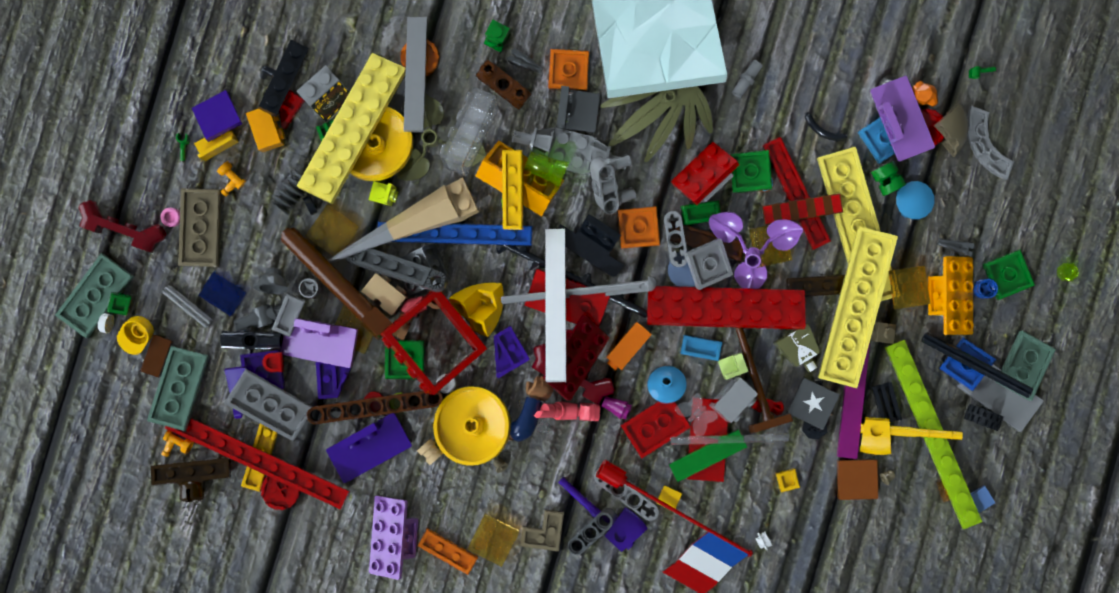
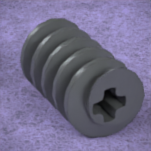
[271,170,305,214]

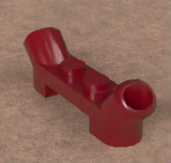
[78,200,167,253]
[531,343,614,405]

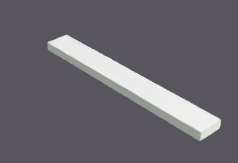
[545,229,566,382]

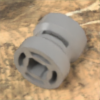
[299,278,322,298]

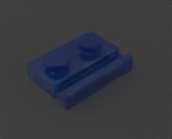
[198,272,247,316]

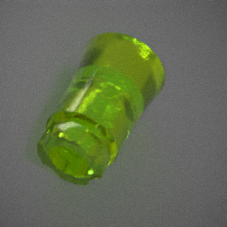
[524,151,569,187]

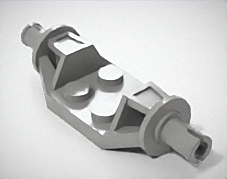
[512,127,626,175]

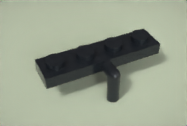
[258,40,309,117]

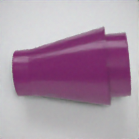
[602,396,632,420]

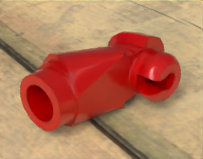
[751,397,784,415]

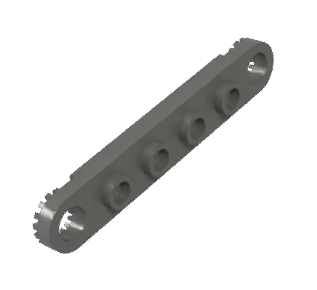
[345,244,448,292]

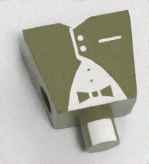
[773,323,820,372]

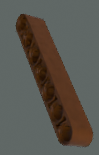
[307,391,443,424]

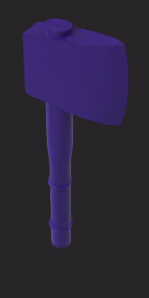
[558,477,648,552]

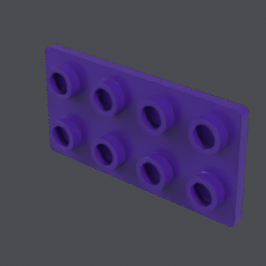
[326,413,412,483]

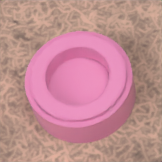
[160,207,180,227]

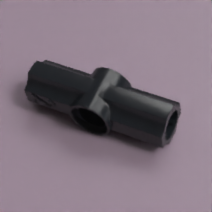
[220,331,283,350]

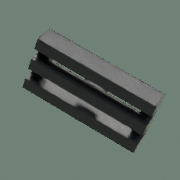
[871,382,902,423]

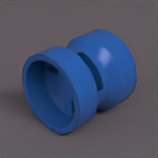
[973,279,998,299]

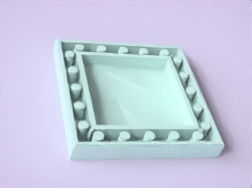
[591,0,727,98]

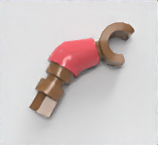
[392,290,445,340]

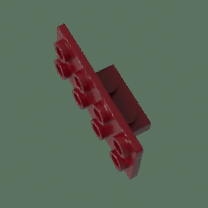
[542,315,609,401]

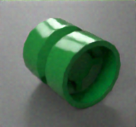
[871,161,907,196]

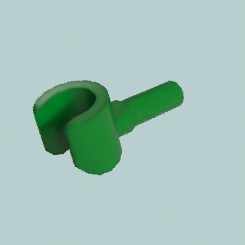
[968,66,996,79]
[176,133,190,161]

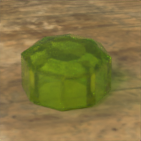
[1057,263,1078,281]

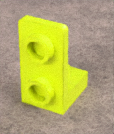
[368,181,399,206]

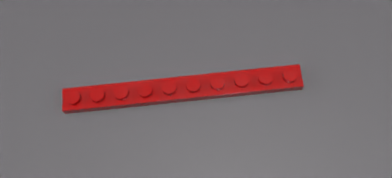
[165,418,350,510]

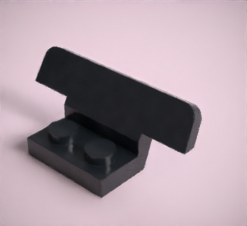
[558,214,624,277]

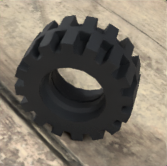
[964,404,1004,431]

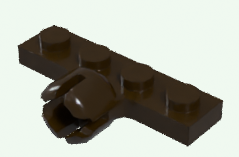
[151,458,231,502]

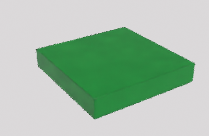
[730,150,772,193]
[982,250,1035,300]
[385,340,425,379]

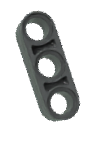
[568,508,617,555]

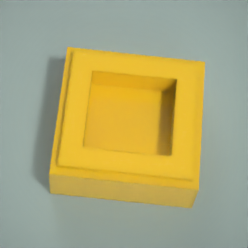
[775,468,800,492]
[656,485,682,509]

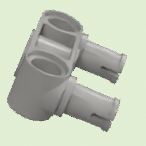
[590,153,636,215]

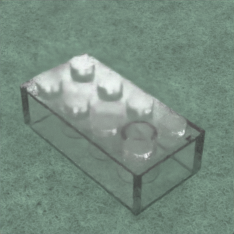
[439,87,499,177]

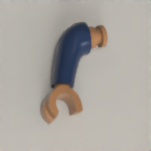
[508,376,553,442]

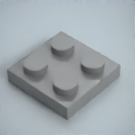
[685,238,733,290]

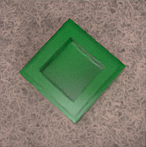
[107,292,131,316]

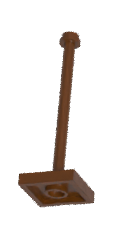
[735,328,793,434]

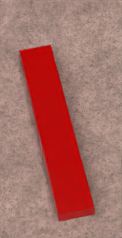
[763,137,831,250]

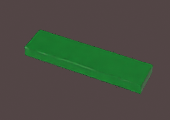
[669,429,747,482]

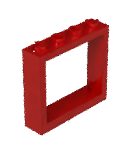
[380,291,487,395]

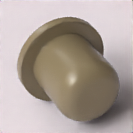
[493,457,508,473]
[880,470,895,485]

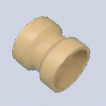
[417,438,443,466]

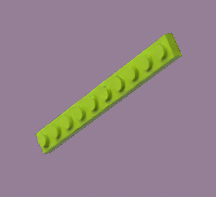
[885,340,982,529]

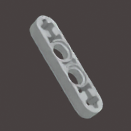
[594,468,659,521]

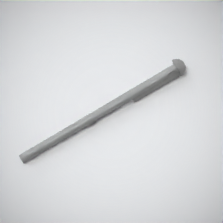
[501,276,656,304]

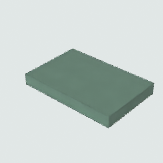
[996,331,1056,401]

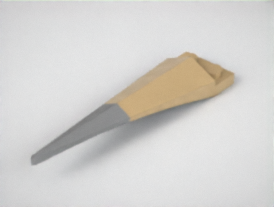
[328,177,479,263]

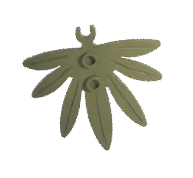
[600,86,713,162]

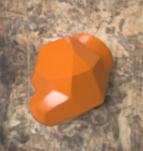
[912,81,938,106]

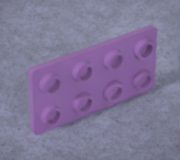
[870,76,935,162]
[281,318,358,368]
[369,496,418,580]

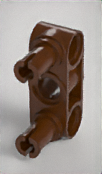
[475,60,532,110]

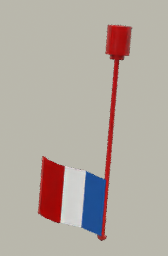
[596,460,753,593]

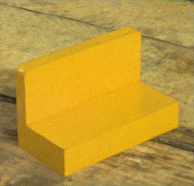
[194,130,239,161]

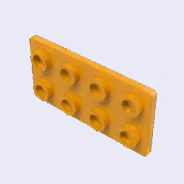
[928,256,974,335]

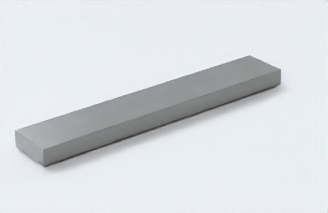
[404,17,427,132]

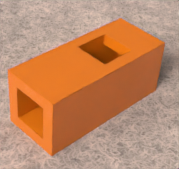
[606,322,652,370]

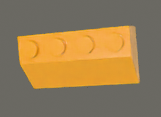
[475,140,564,216]

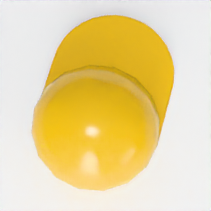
[117,316,154,355]

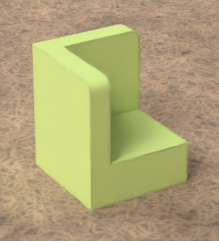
[718,353,749,380]

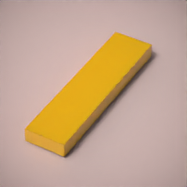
[502,150,523,230]
[241,423,278,492]

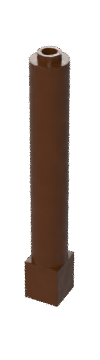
[281,227,392,341]

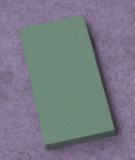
[55,253,134,338]
[147,346,210,431]

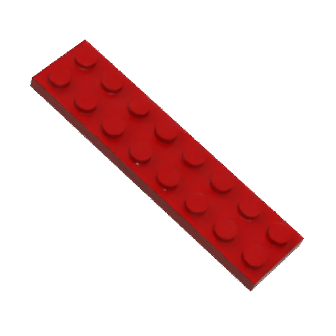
[647,286,806,330]

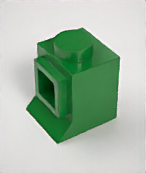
[484,19,511,53]

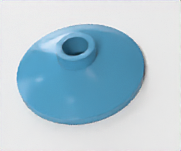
[648,366,687,403]

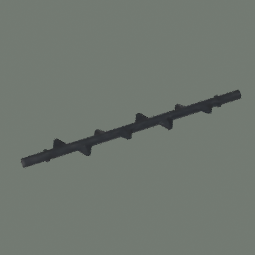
[496,245,647,318]

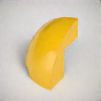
[449,282,504,337]

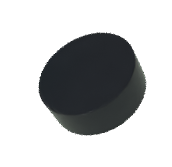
[303,195,318,216]

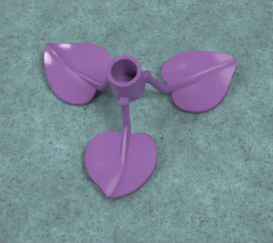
[709,212,803,289]

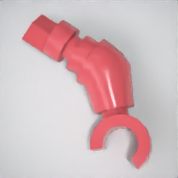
[534,402,600,421]

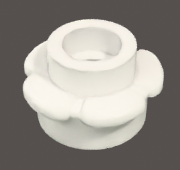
[755,532,772,550]

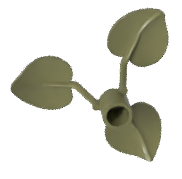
[397,93,486,181]

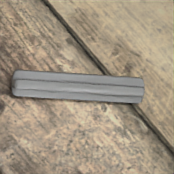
[163,285,213,327]

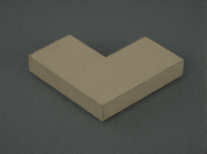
[520,509,564,551]

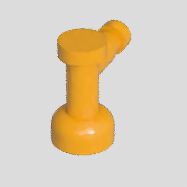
[217,161,246,197]
[161,430,194,457]

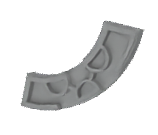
[967,106,1014,180]

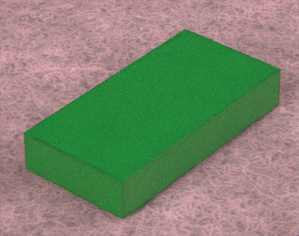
[680,200,721,225]

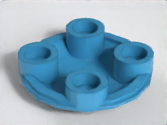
[896,181,935,219]

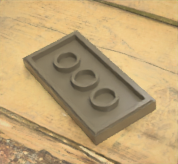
[178,188,221,267]

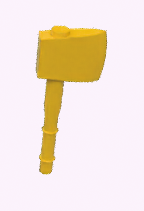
[859,417,963,455]

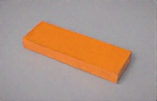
[418,528,478,575]

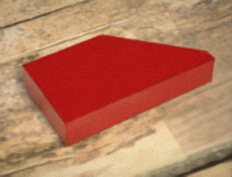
[279,90,305,130]

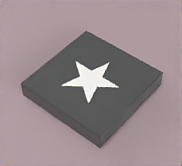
[787,378,840,430]

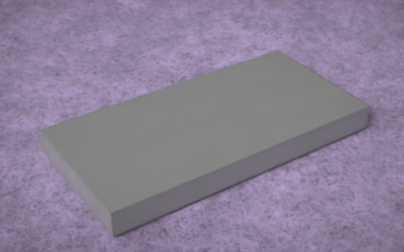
[956,364,1043,432]
[224,369,313,441]

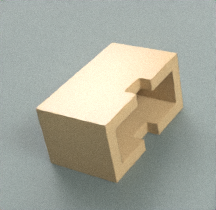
[361,273,408,316]

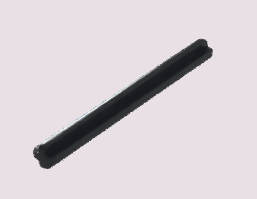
[921,332,1033,398]

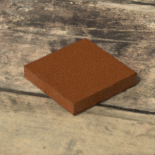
[837,459,878,500]

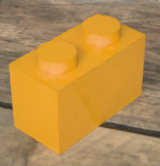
[246,109,285,152]

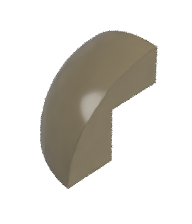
[934,103,969,157]

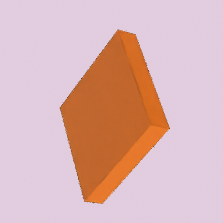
[548,49,589,91]
[618,206,660,249]

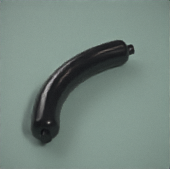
[805,112,847,141]

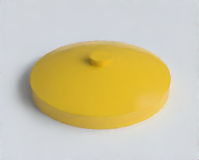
[350,107,413,181]
[433,387,511,465]

